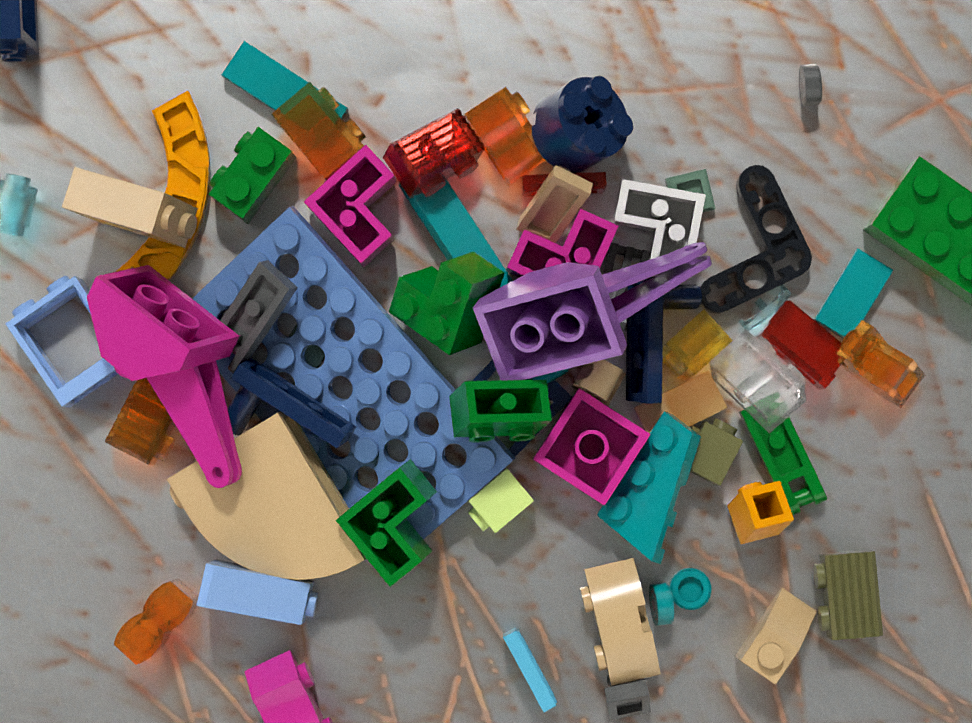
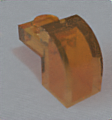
[837,320,925,408]

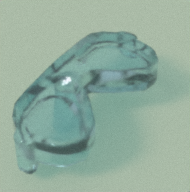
[739,284,791,331]

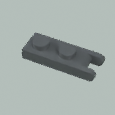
[221,260,298,374]

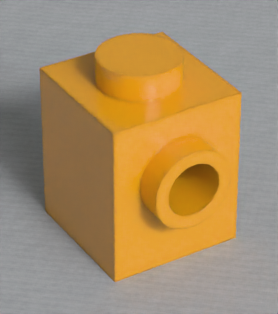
[727,481,794,544]

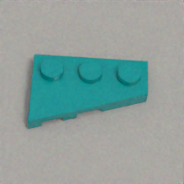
[597,411,701,564]

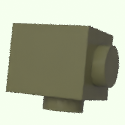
[690,418,743,486]

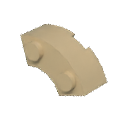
[580,558,661,686]

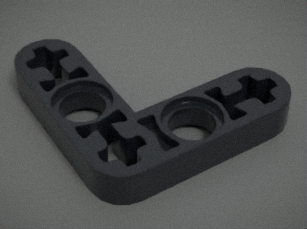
[700,165,812,314]

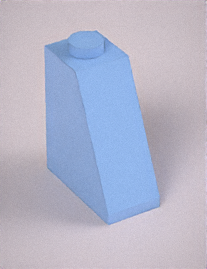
[196,559,319,625]

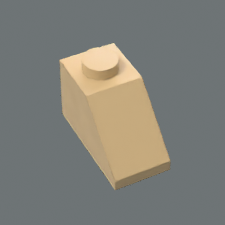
[735,587,817,685]

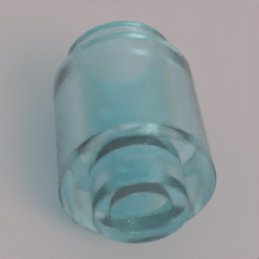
[0,173,38,237]

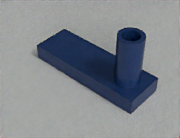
[626,276,702,404]
[227,358,357,448]

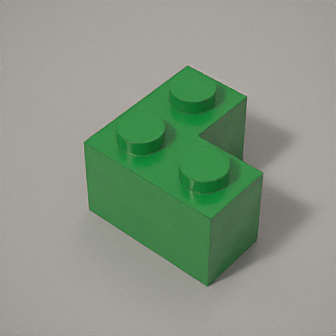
[389,251,505,356]
[335,459,437,587]

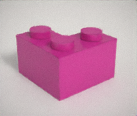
[304,145,397,268]
[506,208,619,278]

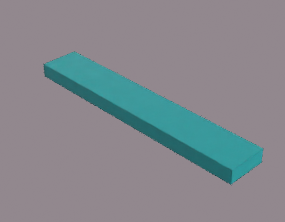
[398,163,570,384]

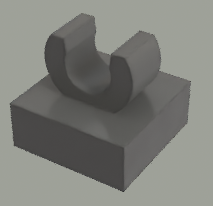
[604,675,651,720]

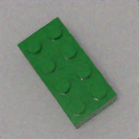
[863,156,972,306]

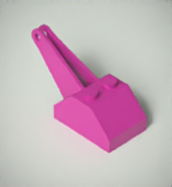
[87,265,242,488]

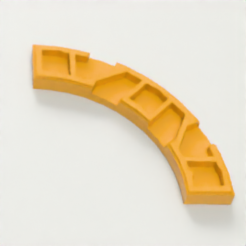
[115,91,210,280]

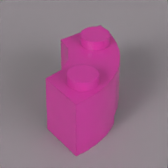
[244,650,333,723]

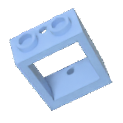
[5,275,118,408]

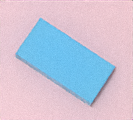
[503,627,557,713]

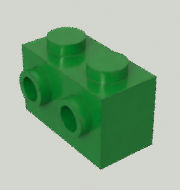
[209,127,296,224]
[449,380,552,443]

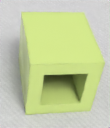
[468,468,534,533]

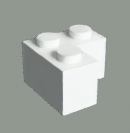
[614,179,706,280]

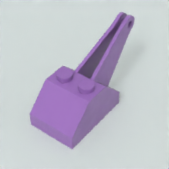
[473,242,712,380]

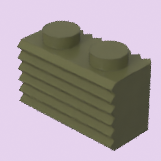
[813,550,883,640]

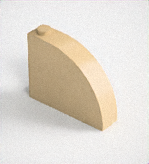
[167,411,366,580]

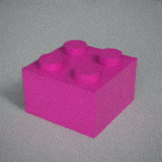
[532,388,651,506]

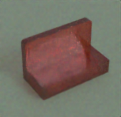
[756,300,850,390]

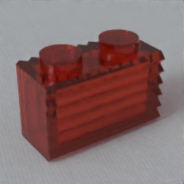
[382,108,485,198]

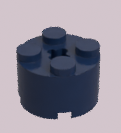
[532,76,633,173]

